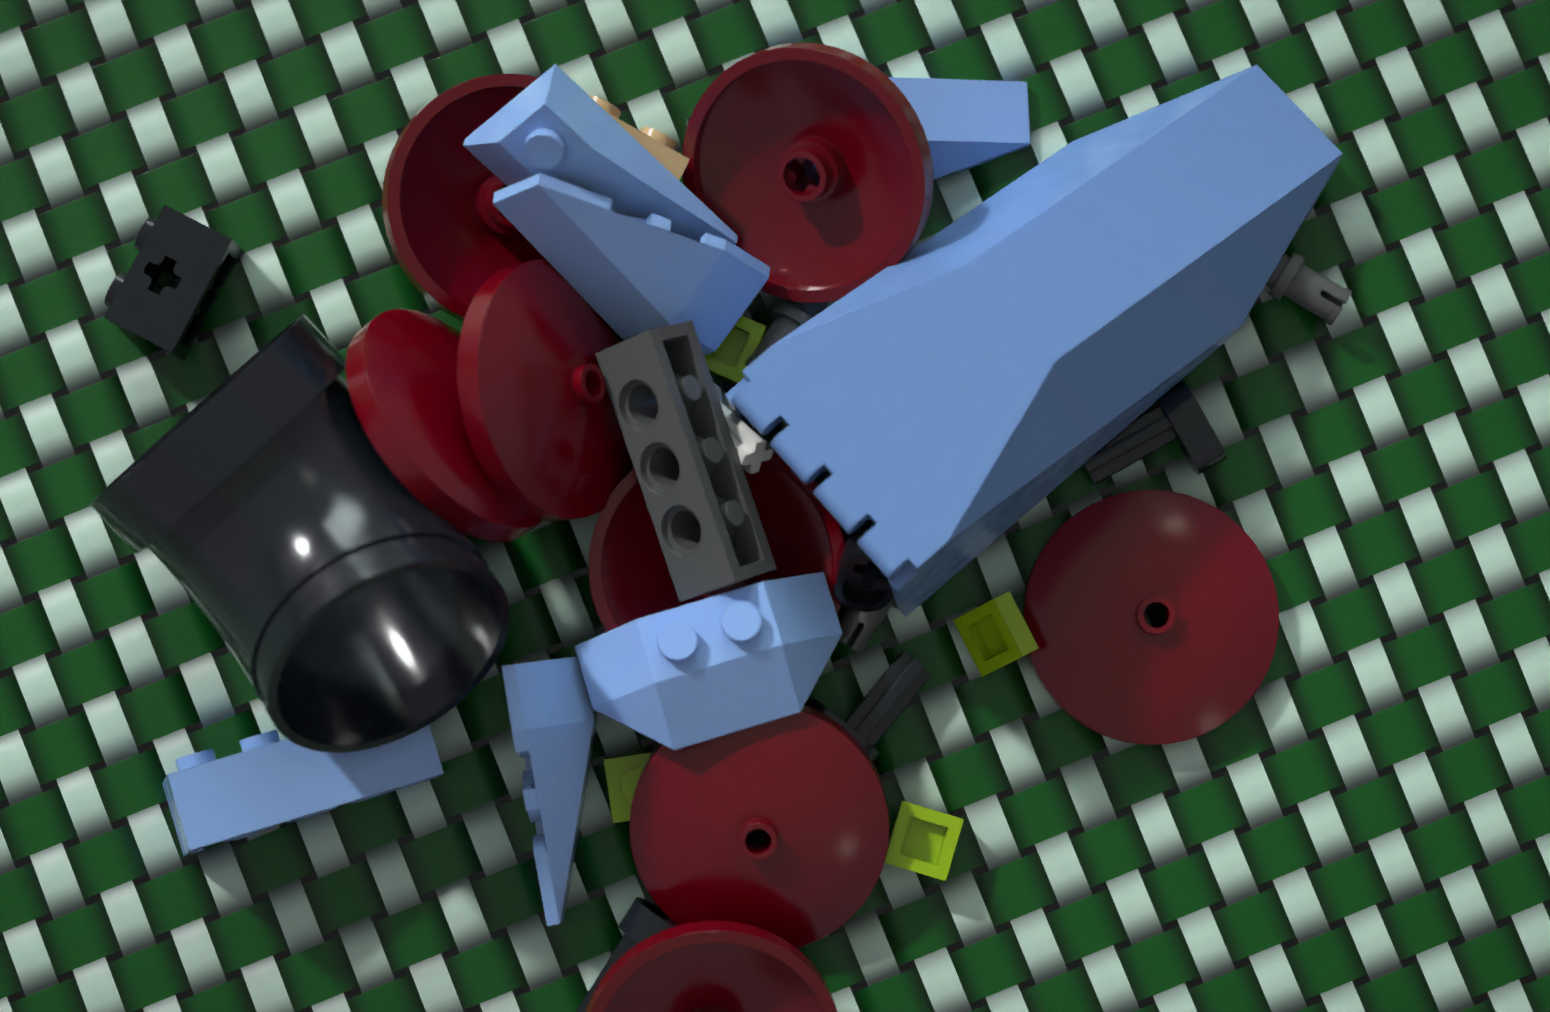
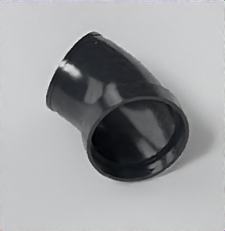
[89,314,510,753]

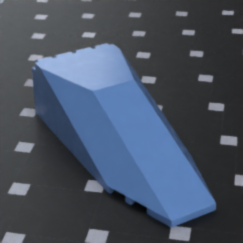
[725,65,1343,617]

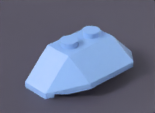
[574,572,843,751]

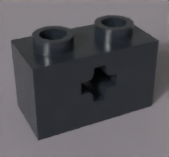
[104,205,243,361]

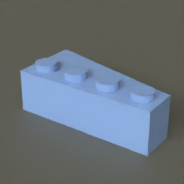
[162,725,444,857]

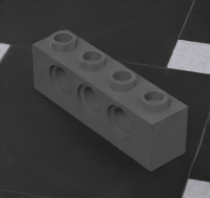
[595,320,777,602]

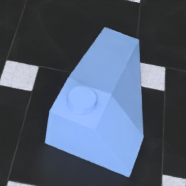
[463,64,738,244]
[813,77,1030,180]
[493,173,770,355]
[502,657,598,926]

